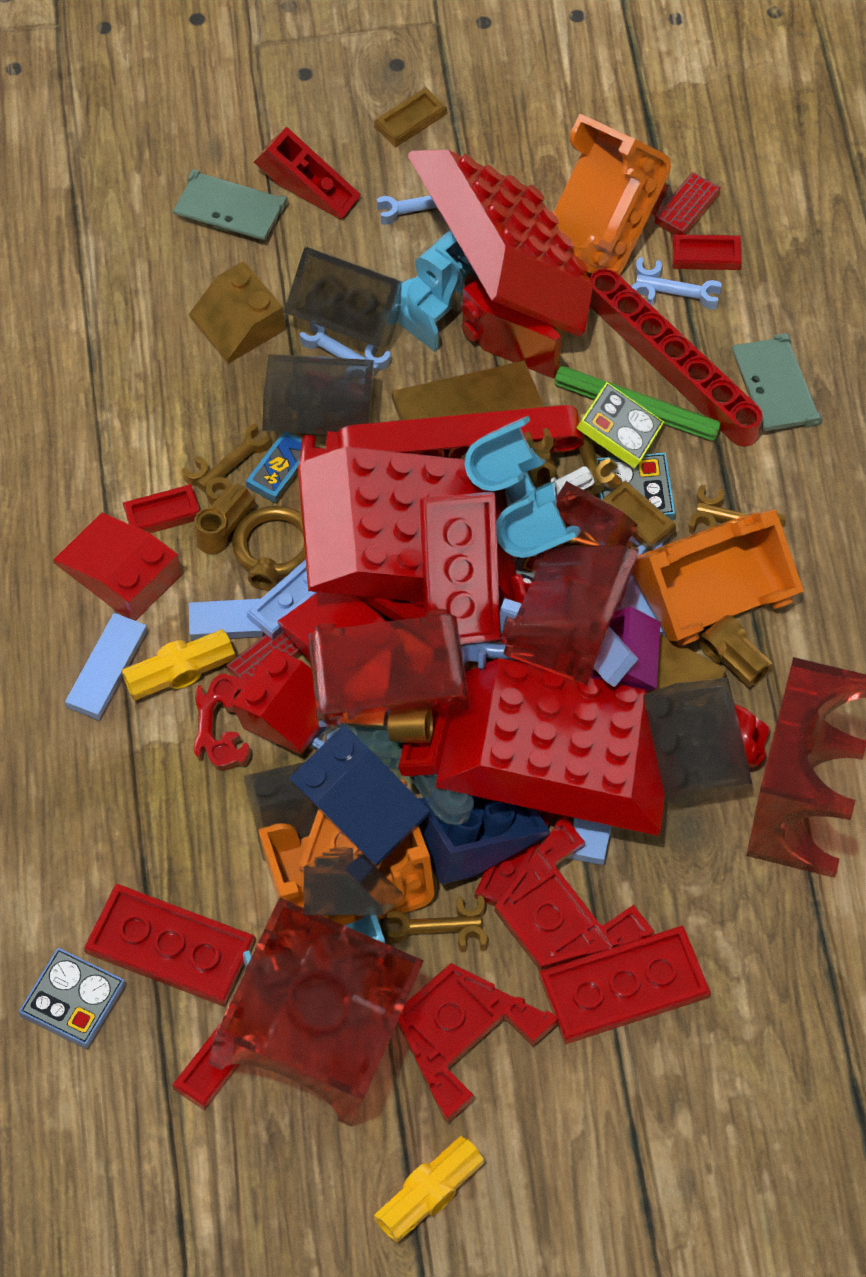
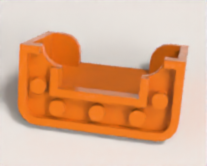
[553,114,671,275]
[627,509,804,646]
[258,823,434,941]

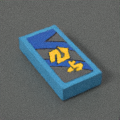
[246,430,302,503]

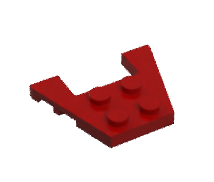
[494,816,655,970]
[394,963,558,1123]

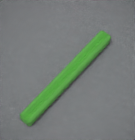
[555,366,721,441]

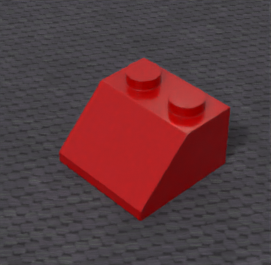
[231,649,339,755]

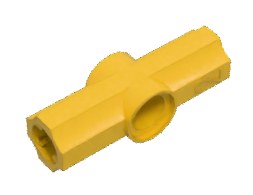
[121,629,236,701]
[374,1136,484,1243]

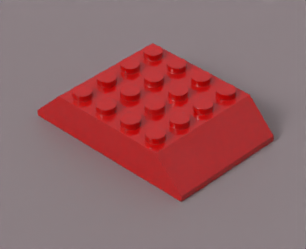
[407,150,593,337]
[297,446,516,610]
[435,658,673,836]

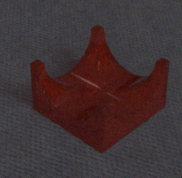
[746,657,866,878]
[208,897,424,1127]

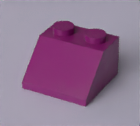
[574,606,661,692]

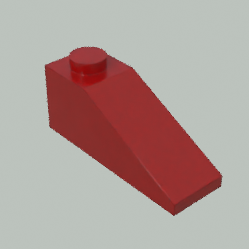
[253,126,361,220]

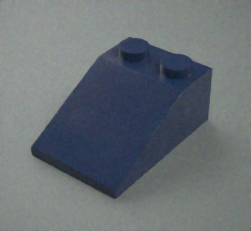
[289,725,431,867]
[418,791,550,884]

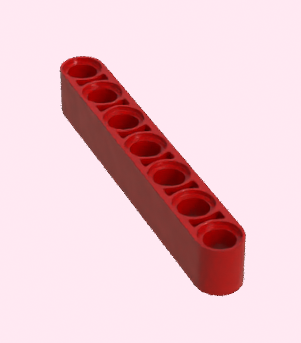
[590,268,763,447]
[337,405,584,459]

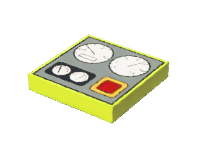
[577,382,664,469]

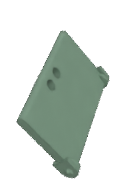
[173,169,288,241]
[732,334,823,431]

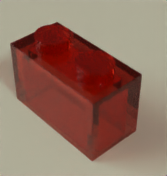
[556,481,638,556]

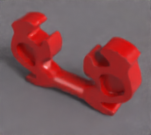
[193,674,251,771]

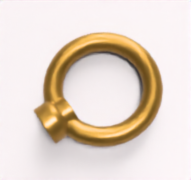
[232,506,305,590]

